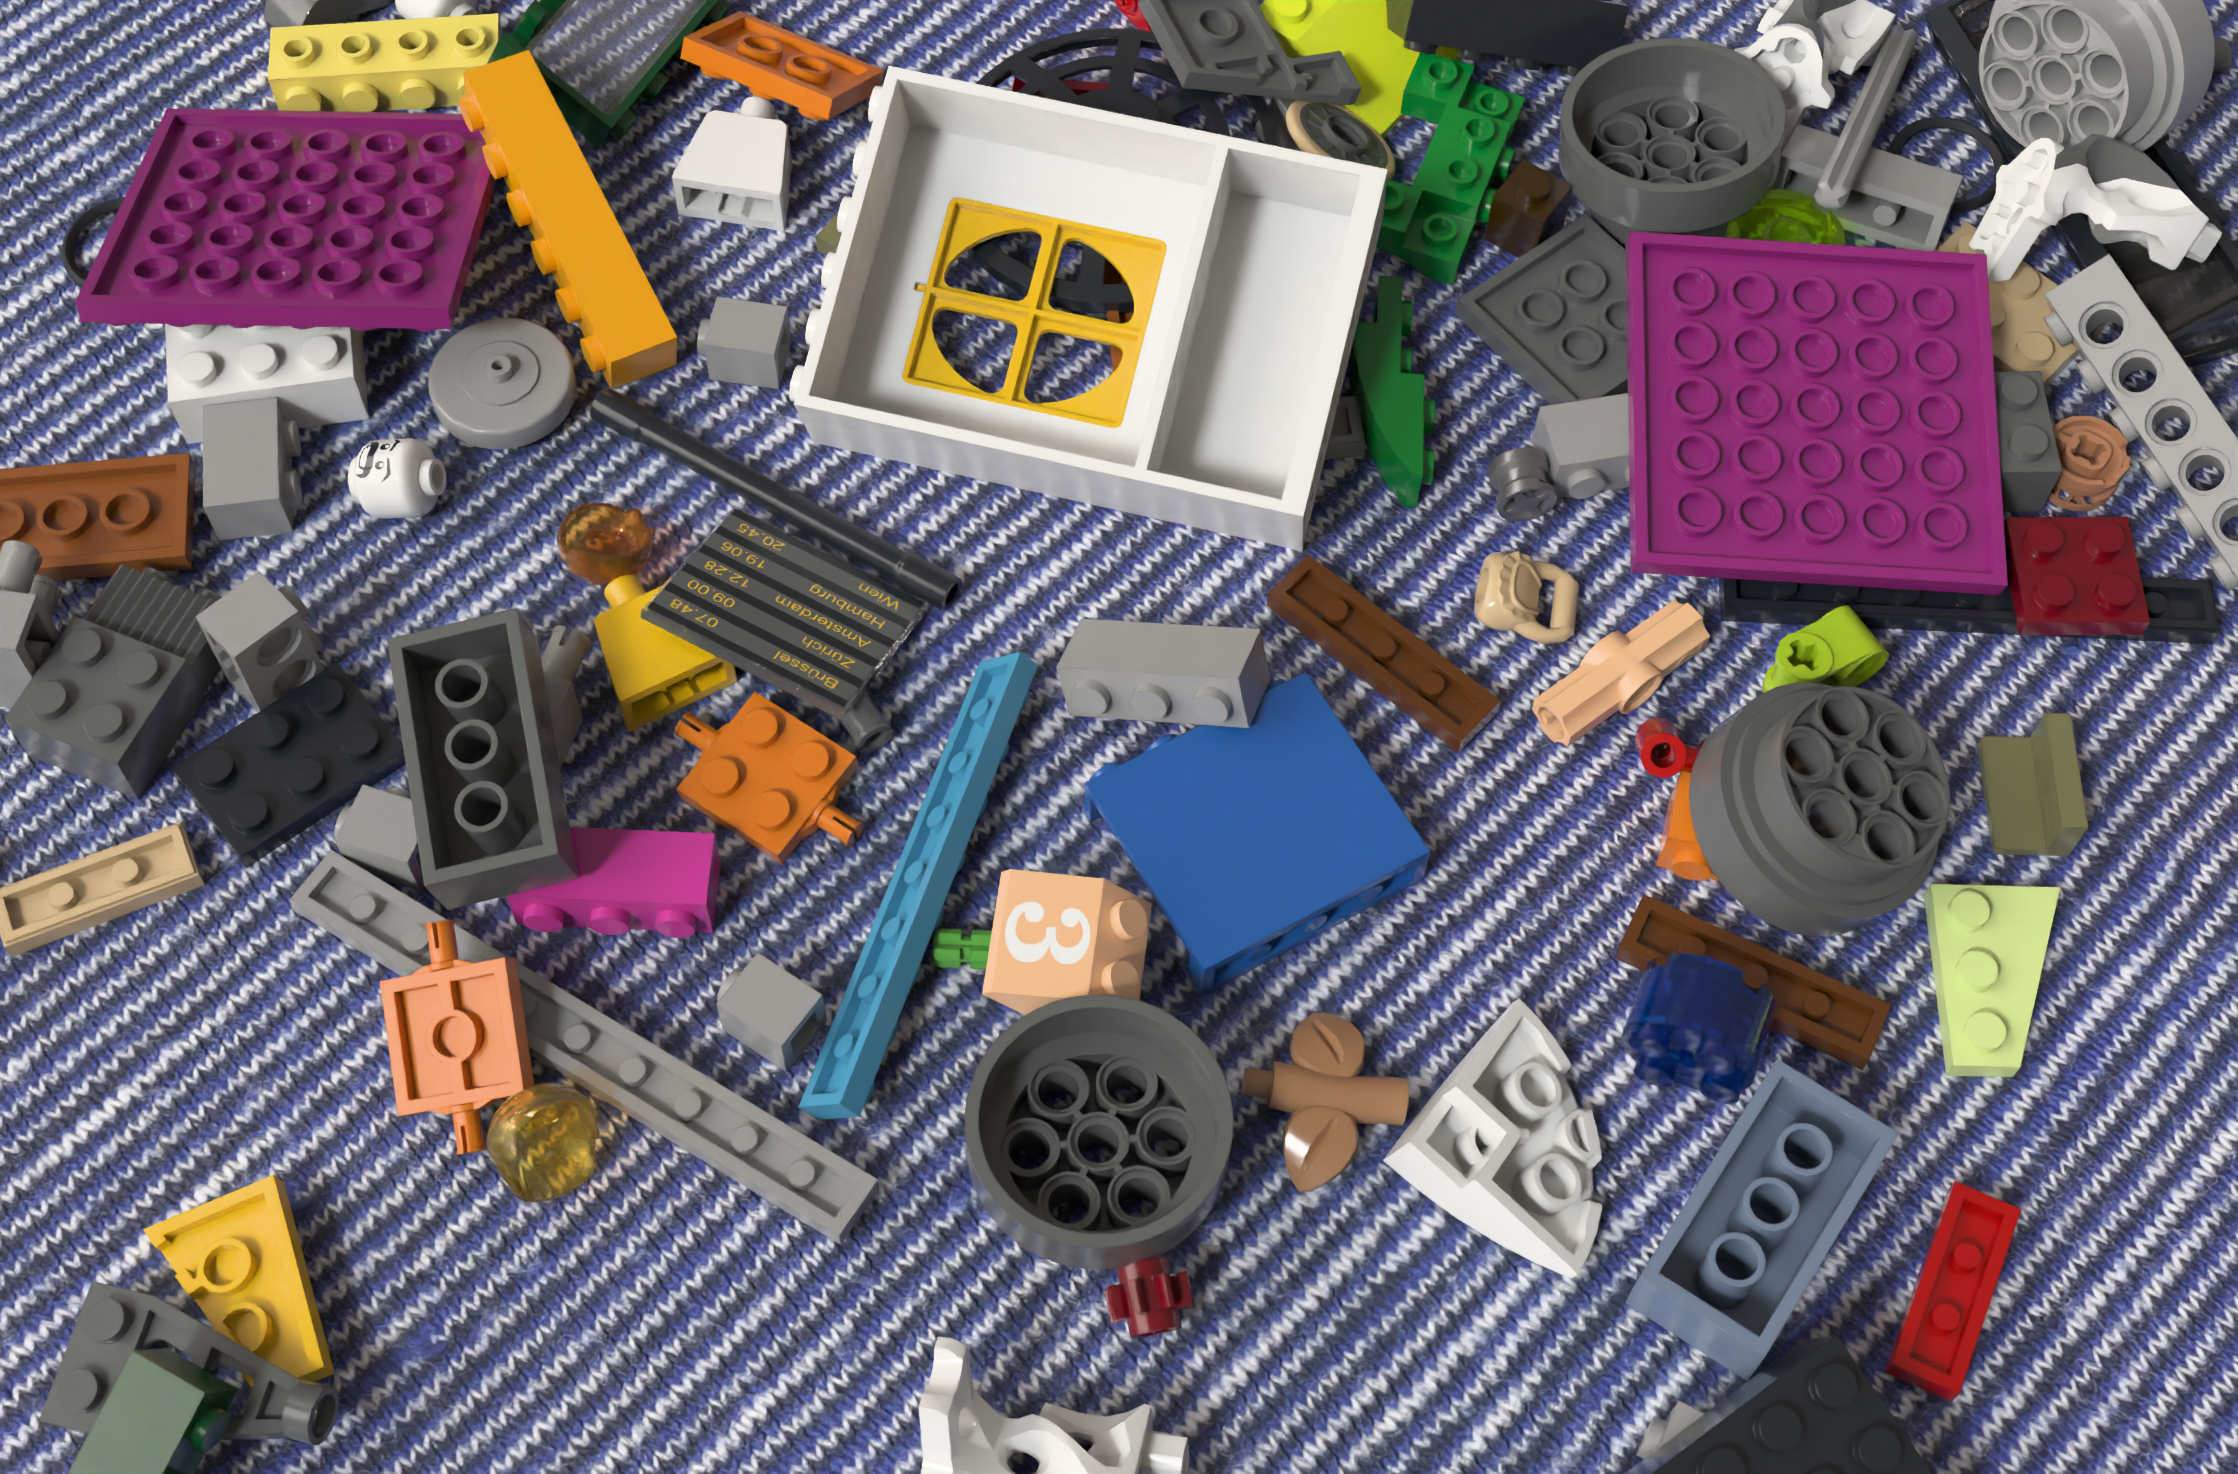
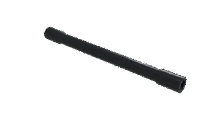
[590,387,962,611]

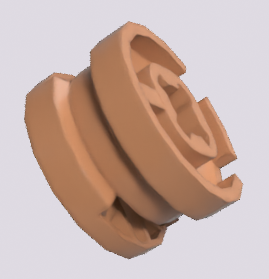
[2048,416,2131,511]

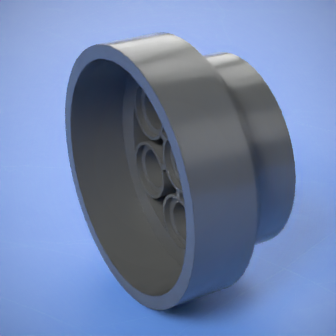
[1559,38,1786,245]
[1689,683,1950,937]
[965,995,1234,1270]

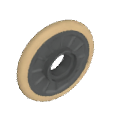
[1286,100,1395,180]

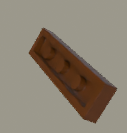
[1267,554,1501,753]
[1615,894,1892,1070]

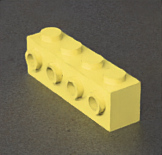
[268,13,503,112]

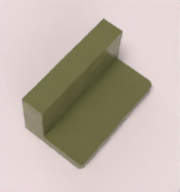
[1977,713,2088,856]

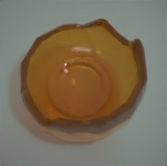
[557,502,655,586]

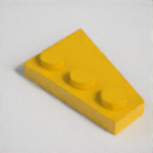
[143,1175,335,1388]

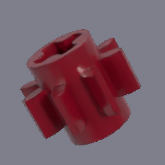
[1105,1256,1194,1339]

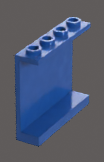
[1084,672,1430,997]

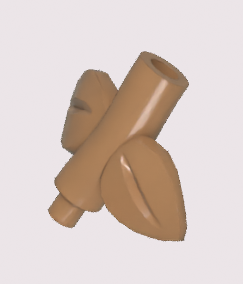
[1242,1012,1409,1193]

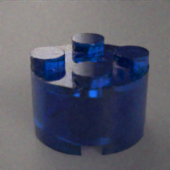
[1621,953,1777,1104]

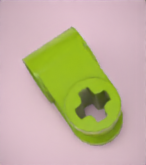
[1762,606,1889,693]

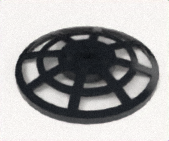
[967,28,1282,313]

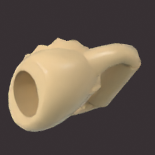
[1474,551,1579,644]

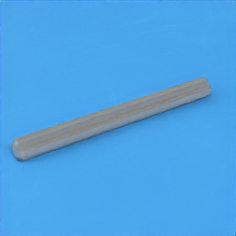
[1814,24,1918,210]

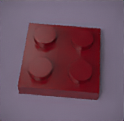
[2004,517,2150,635]

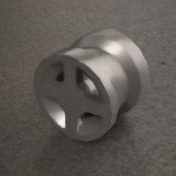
[1487,447,1558,522]

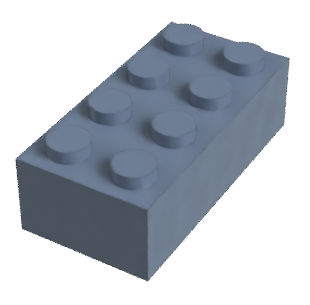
[1625,1059,1899,1381]

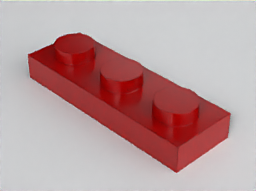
[1884,1181,2021,1402]

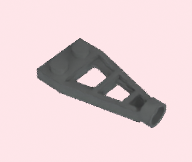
[39,1281,339,1445]

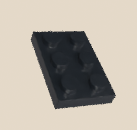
[172,662,406,868]

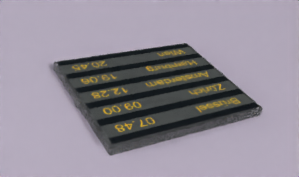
[640,506,929,720]

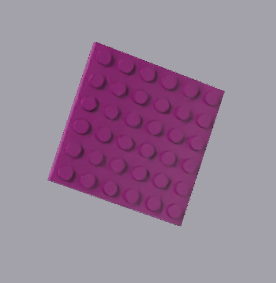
[75,108,497,332]
[1625,231,2008,595]

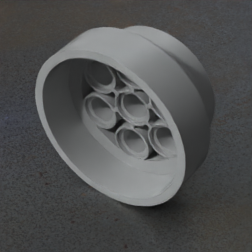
[1979,0,2215,151]

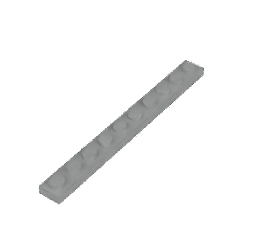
[289,850,879,1245]

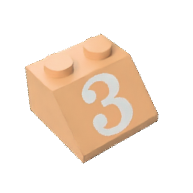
[982,869,1152,1015]

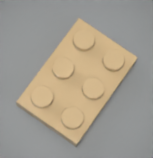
[1935,221,2106,389]

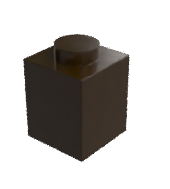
[1484,159,1573,258]

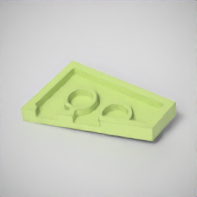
[1924,884,2060,1077]

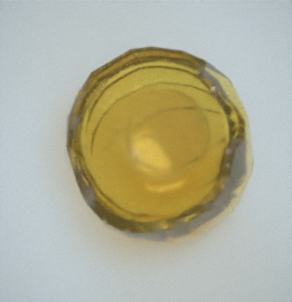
[486,1083,601,1203]

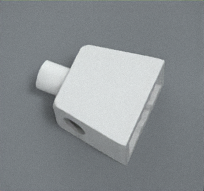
[672,97,791,231]

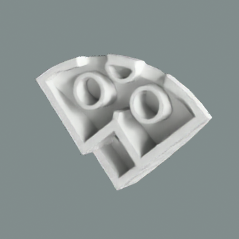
[1383,998,1602,1278]

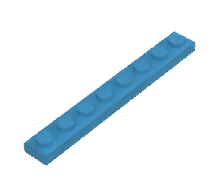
[799,651,1038,1120]

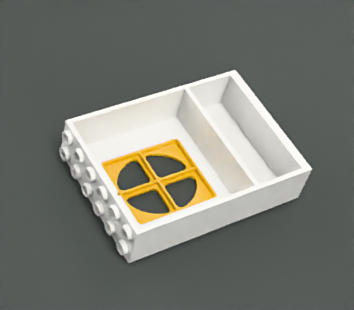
[789,66,1388,551]

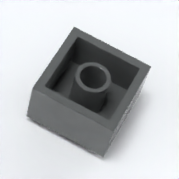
[4,616,206,800]

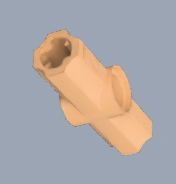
[1532,600,1710,747]

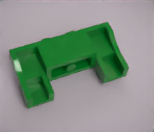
[1376,53,1525,286]

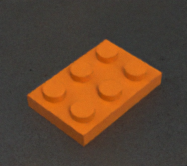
[680,11,885,120]

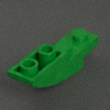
[1349,275,1435,508]

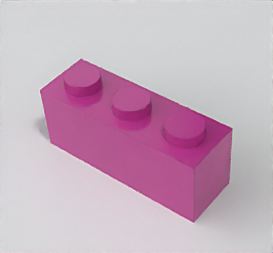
[506,827,721,938]

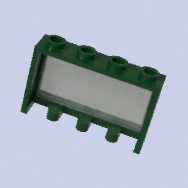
[487,0,732,151]

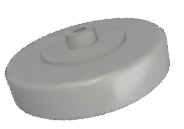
[428,318,577,449]

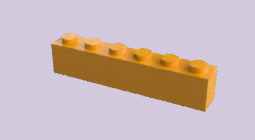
[458,50,677,389]

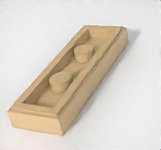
[0,822,205,957]

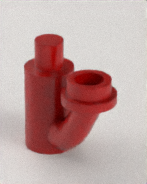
[1635,718,1707,778]

